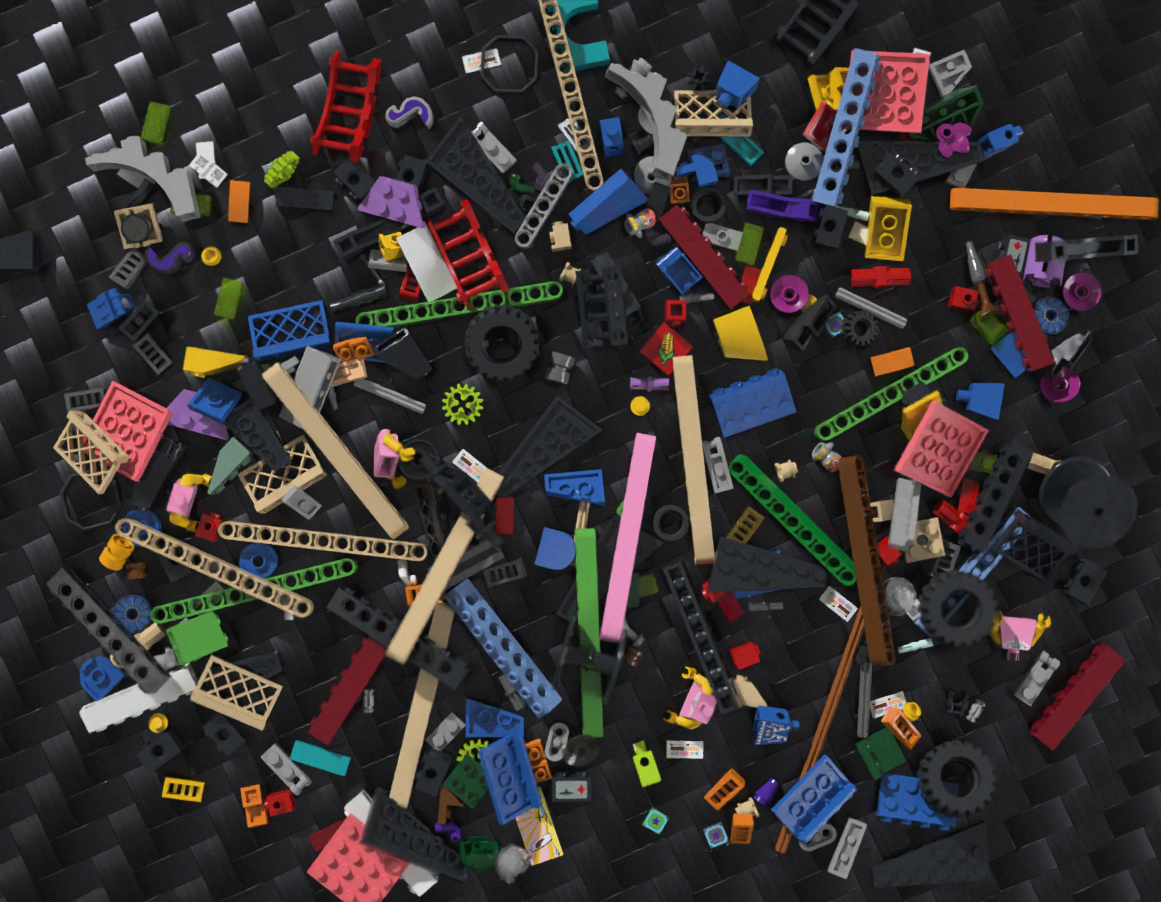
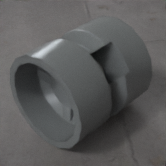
[544,352,575,385]

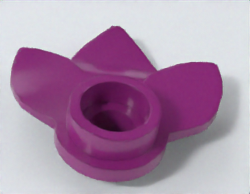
[936,123,973,158]

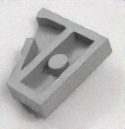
[929,50,972,97]

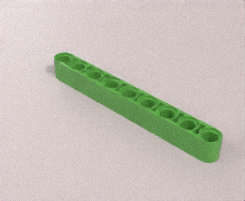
[814,347,968,441]

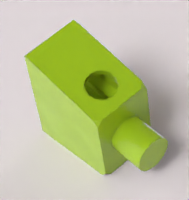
[633,741,661,787]

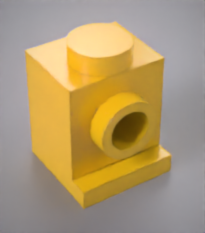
[379,232,405,261]

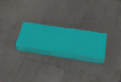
[718,113,764,167]
[290,740,351,777]

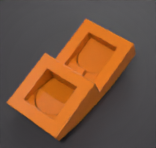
[241,784,269,828]

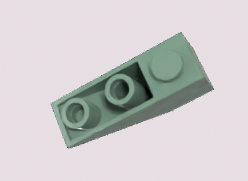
[208,437,254,495]

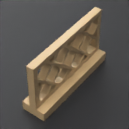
[674,90,753,136]
[53,410,130,494]
[238,435,328,515]
[191,655,283,731]

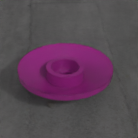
[1063,273,1101,311]
[770,275,809,313]
[1040,367,1080,403]

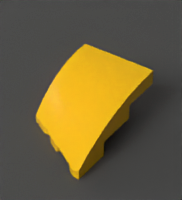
[807,68,849,111]
[713,306,768,361]

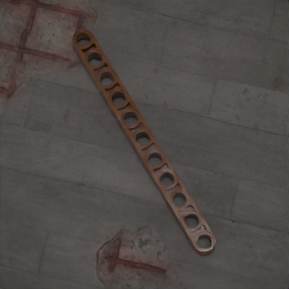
[838,455,895,666]

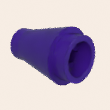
[753,778,780,808]

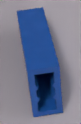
[569,169,648,235]

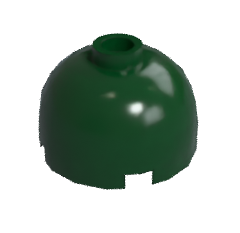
[460,836,499,873]

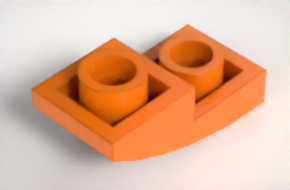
[669,163,690,204]
[228,180,250,223]
[333,337,375,363]
[871,347,915,376]
[525,739,552,783]

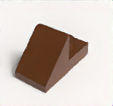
[437,781,464,824]

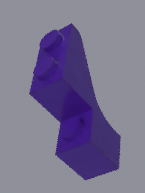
[747,190,819,222]

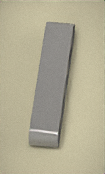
[515,164,572,249]

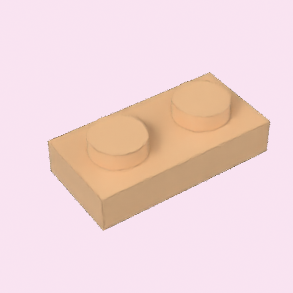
[331,359,367,387]

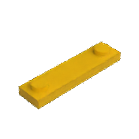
[751,227,788,303]

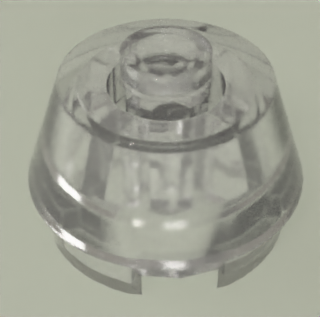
[883,577,916,616]
[494,844,532,884]

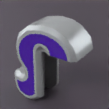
[385,96,434,130]

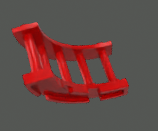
[310,51,381,164]
[426,199,510,309]

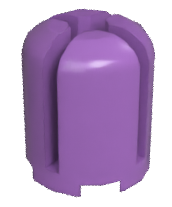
[1022,235,1065,288]

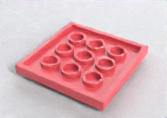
[844,50,930,134]
[83,381,173,482]
[895,401,989,498]
[307,813,410,902]

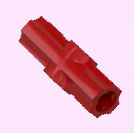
[851,266,911,288]
[932,500,980,535]

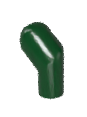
[509,174,535,196]

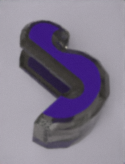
[145,242,195,275]

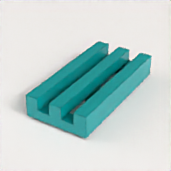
[551,140,584,181]

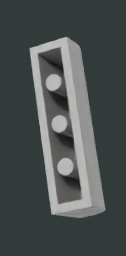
[279,346,341,429]

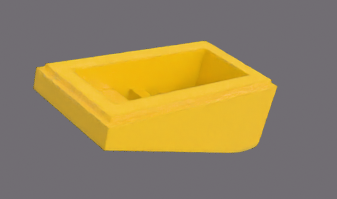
[162,776,205,802]

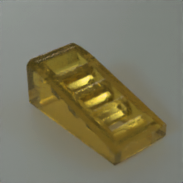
[726,506,765,544]

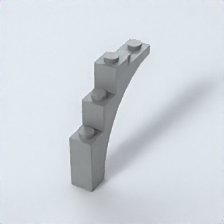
[605,63,688,181]
[85,136,201,222]

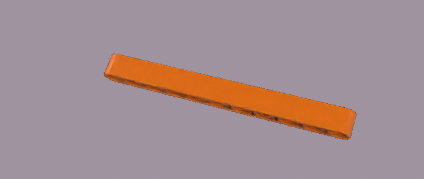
[950,188,1159,220]

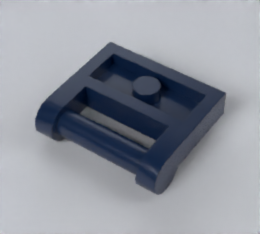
[687,144,730,184]

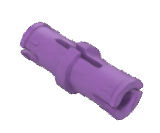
[630,376,669,392]

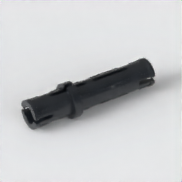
[330,285,388,315]

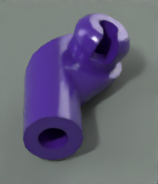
[435,822,462,842]

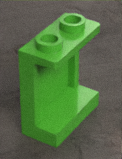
[166,611,228,666]

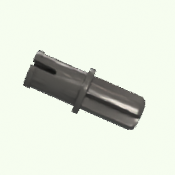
[498,674,525,711]

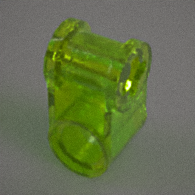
[971,310,1008,345]

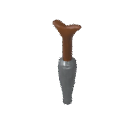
[965,241,1001,317]

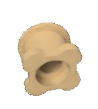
[559,262,582,286]
[774,459,798,482]
[735,797,759,817]

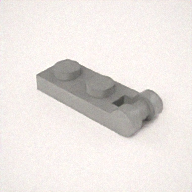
[472,121,517,174]
[702,437,734,493]
[1013,651,1060,706]
[261,743,312,796]

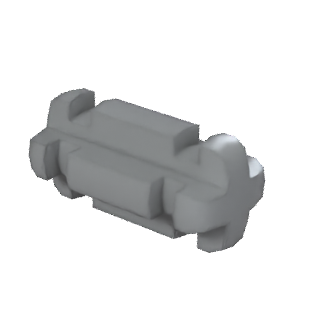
[363,689,374,713]
[965,699,986,723]

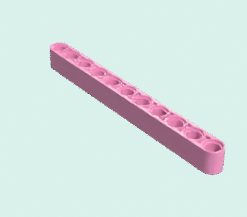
[600,433,656,644]

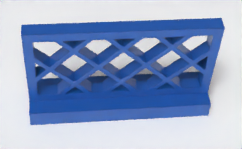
[248,300,333,362]

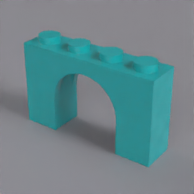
[548,0,610,73]

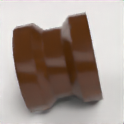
[126,562,147,579]
[621,644,644,667]

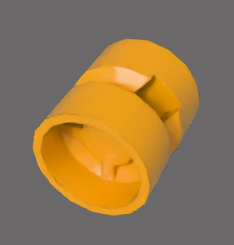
[99,534,135,571]

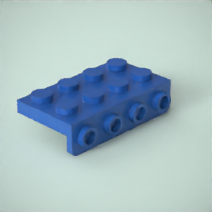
[709,369,796,438]
[478,734,542,825]
[771,755,857,843]
[876,773,959,831]

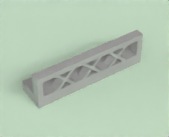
[888,478,921,551]

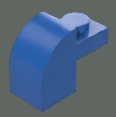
[674,155,718,189]

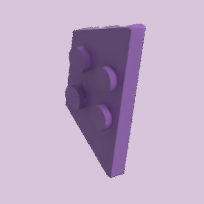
[358,176,426,228]
[167,389,230,441]

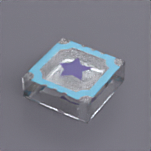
[825,312,844,338]
[703,822,728,848]

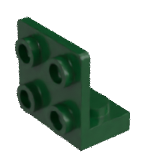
[854,727,906,780]
[443,754,489,809]

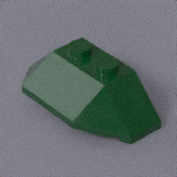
[909,85,984,142]

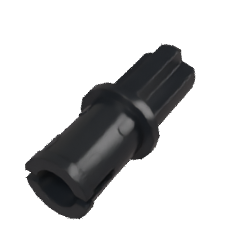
[124,178,155,209]

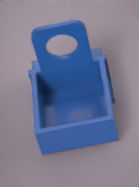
[656,247,703,296]
[87,288,135,329]

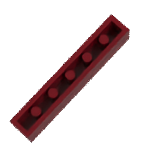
[659,205,749,309]
[985,254,1055,372]
[308,635,389,745]
[1030,644,1126,750]

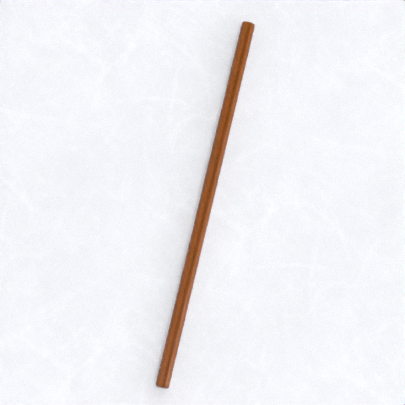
[775,562,886,854]

